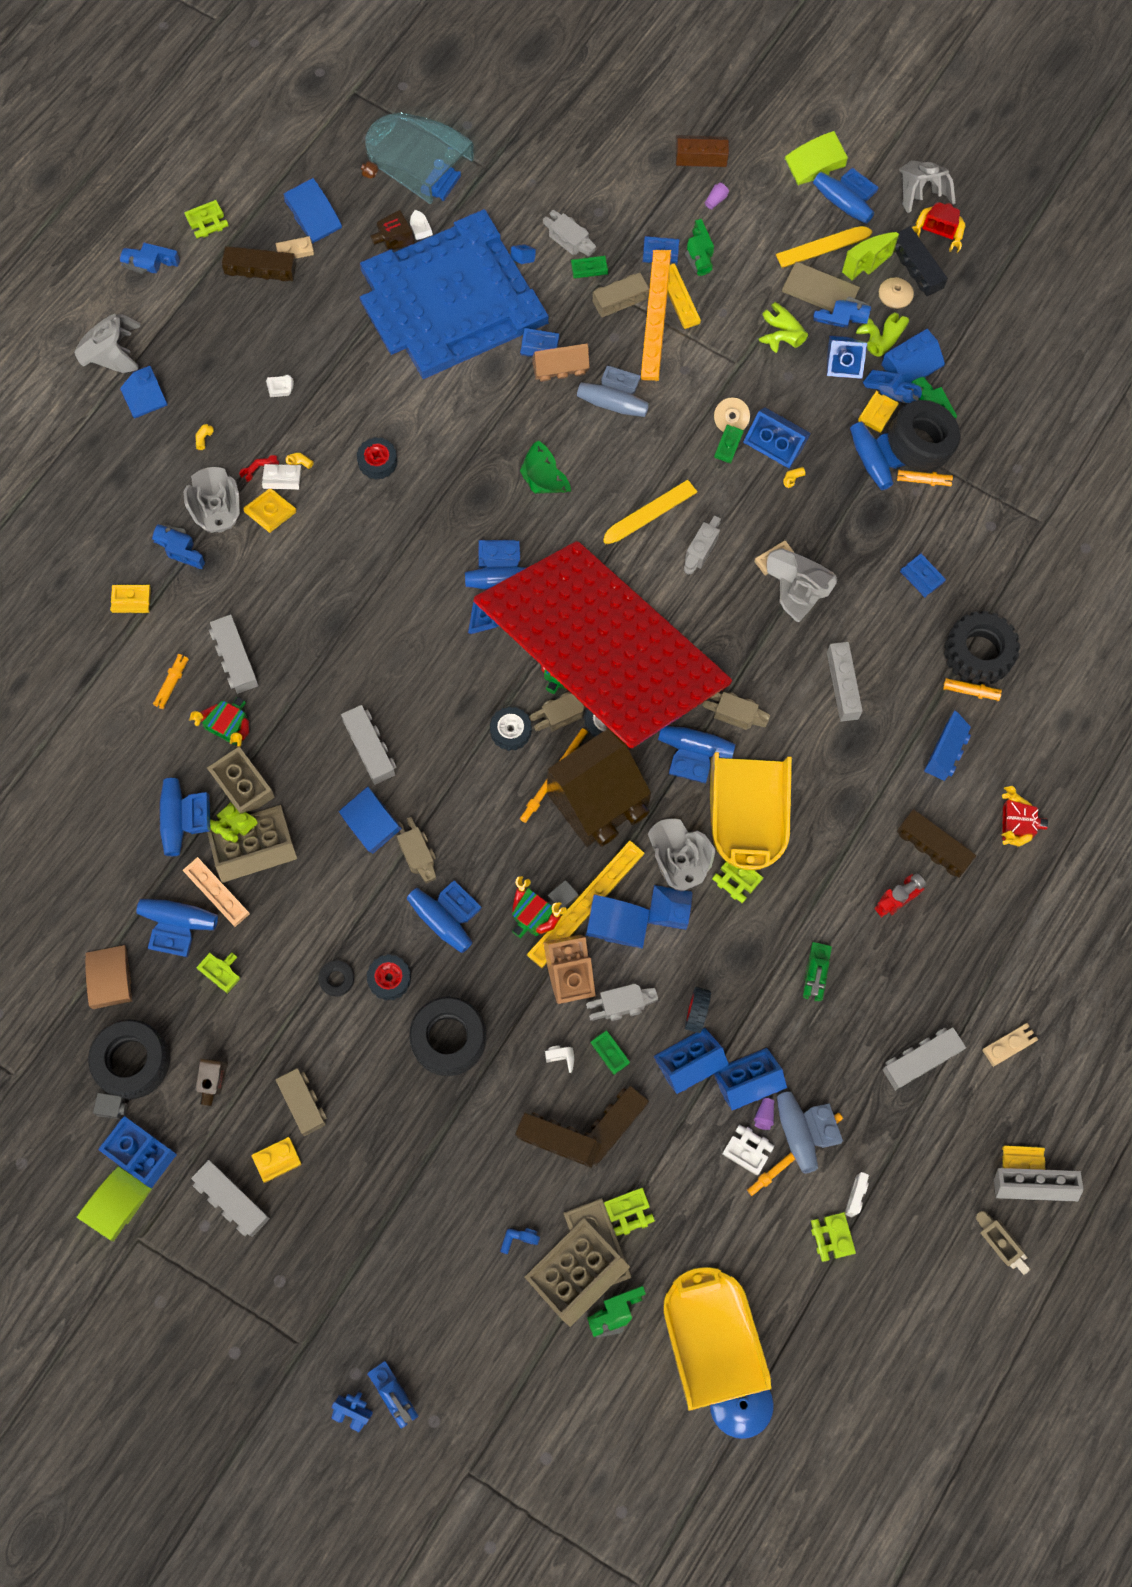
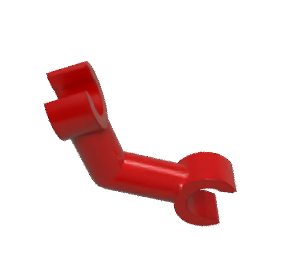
[239,455,279,482]

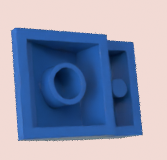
[284,178,342,243]
[339,787,402,854]
[586,895,650,949]
[98,1116,177,1188]

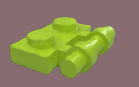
[184,200,229,239]
[210,802,258,843]
[712,862,763,903]
[604,1188,655,1236]
[811,1213,856,1262]

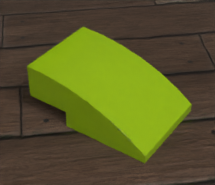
[785,131,848,185]
[842,232,899,280]
[76,1166,152,1241]

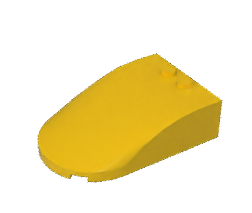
[710,753,792,870]
[664,1268,771,1411]

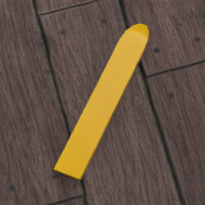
[776,226,872,268]
[603,480,697,544]

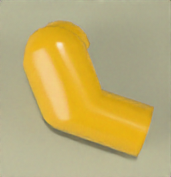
[195,424,214,450]
[286,453,314,469]
[783,467,805,488]

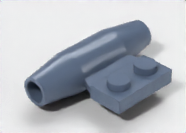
[577,366,649,417]
[777,1092,843,1173]

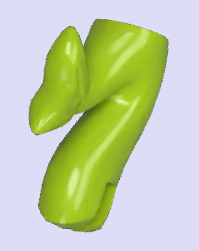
[758,302,808,353]
[856,312,909,357]

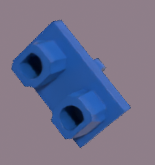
[332,1392,373,1432]

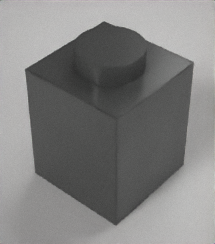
[548,880,578,910]
[93,1093,127,1120]

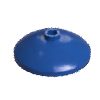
[710,1390,773,1439]

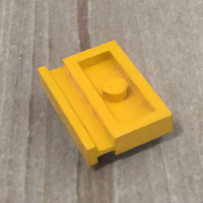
[858,391,899,433]
[110,585,151,613]
[252,1137,302,1183]
[1002,1146,1045,1170]

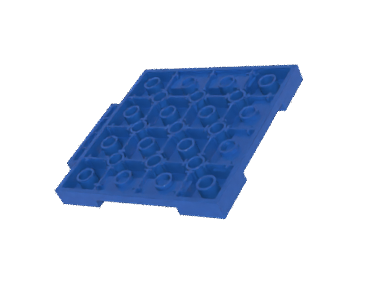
[360,209,548,379]

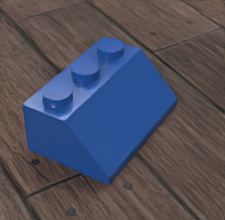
[881,329,945,383]
[743,407,811,468]
[924,711,971,781]
[654,1028,729,1094]
[714,1048,787,1110]

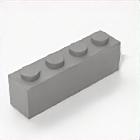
[209,615,258,694]
[827,642,863,722]
[341,705,396,785]
[883,1027,966,1091]
[191,1160,270,1237]
[994,1168,1083,1201]

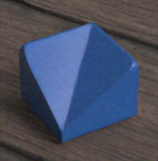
[511,244,536,264]

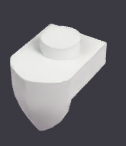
[410,210,433,240]
[266,375,294,397]
[545,1046,574,1073]

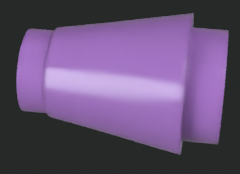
[705,183,729,209]
[754,1098,774,1130]

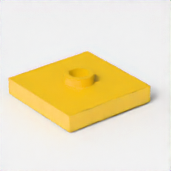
[244,489,296,533]

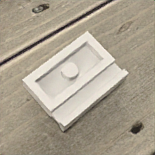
[262,464,302,489]
[845,1172,869,1217]

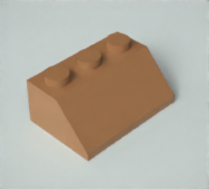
[532,343,589,382]

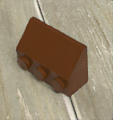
[676,135,729,167]

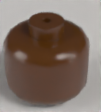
[361,161,379,179]

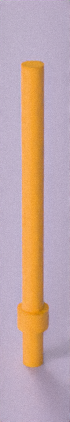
[520,728,588,823]
[747,1113,843,1196]

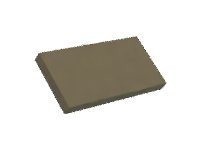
[782,262,860,312]
[563,1198,631,1285]

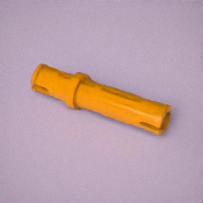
[897,469,953,487]
[153,654,189,709]
[943,678,1002,701]

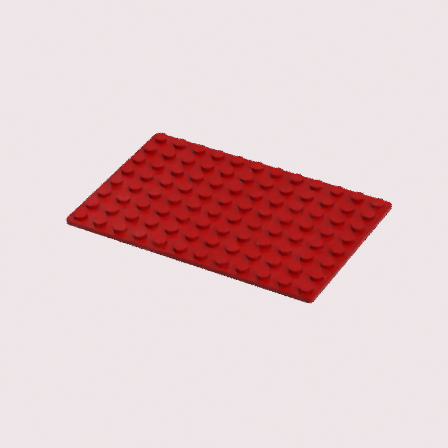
[473,541,732,748]

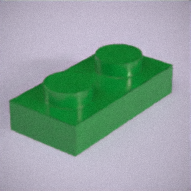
[571,256,608,279]
[714,424,744,464]
[590,1030,630,1075]

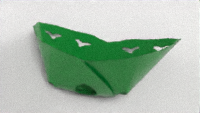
[520,441,571,494]

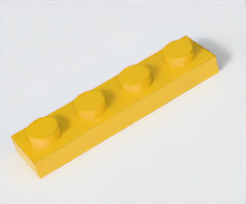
[668,263,701,329]

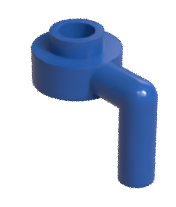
[500,1228,540,1254]

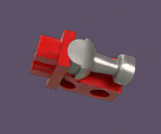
[874,873,926,918]

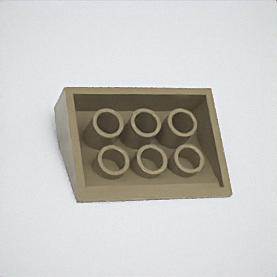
[207,805,297,883]
[525,1218,630,1327]

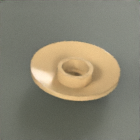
[879,278,914,309]
[714,398,750,432]

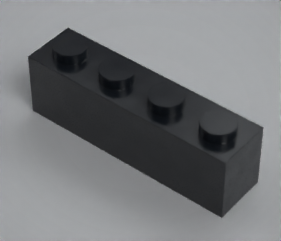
[894,226,948,297]

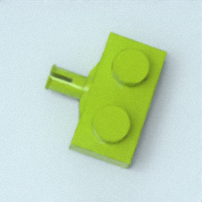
[197,952,240,994]

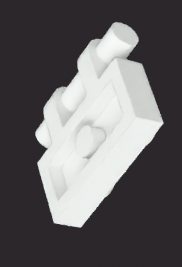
[723,1124,774,1176]

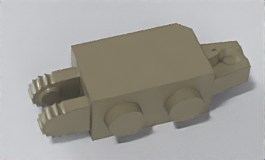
[529,692,587,732]
[703,692,770,730]
[397,817,436,883]
[976,1211,1031,1275]

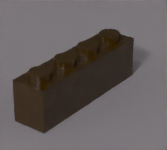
[222,246,296,281]
[897,809,977,878]
[590,1086,649,1166]
[515,1112,601,1168]

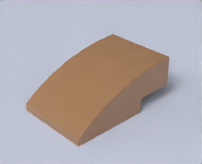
[543,935,596,1004]
[85,945,132,1009]

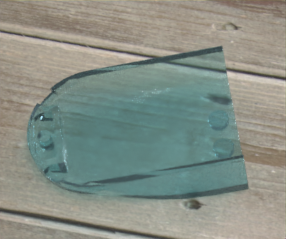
[365,113,474,204]

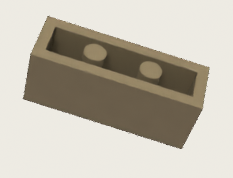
[592,273,649,318]
[276,1068,327,1136]

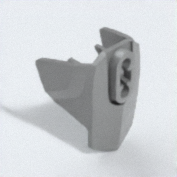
[899,161,955,213]
[74,314,140,373]
[183,467,240,533]
[767,548,837,622]
[648,819,715,891]

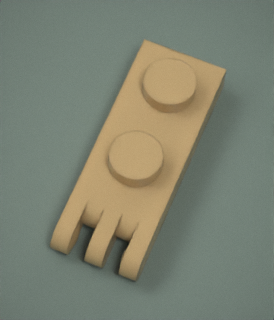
[983,1023,1038,1067]

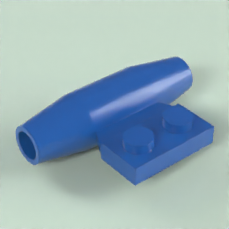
[813,168,878,224]
[850,422,906,490]
[465,541,526,590]
[658,726,736,784]
[160,778,210,856]
[407,881,481,953]
[137,899,218,957]

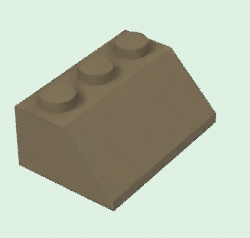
[207,747,275,813]

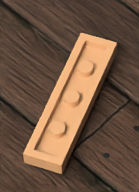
[183,857,249,927]

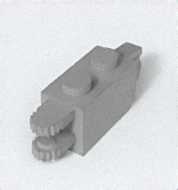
[543,210,596,256]
[684,516,721,575]
[586,984,658,1021]

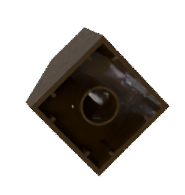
[547,728,651,847]

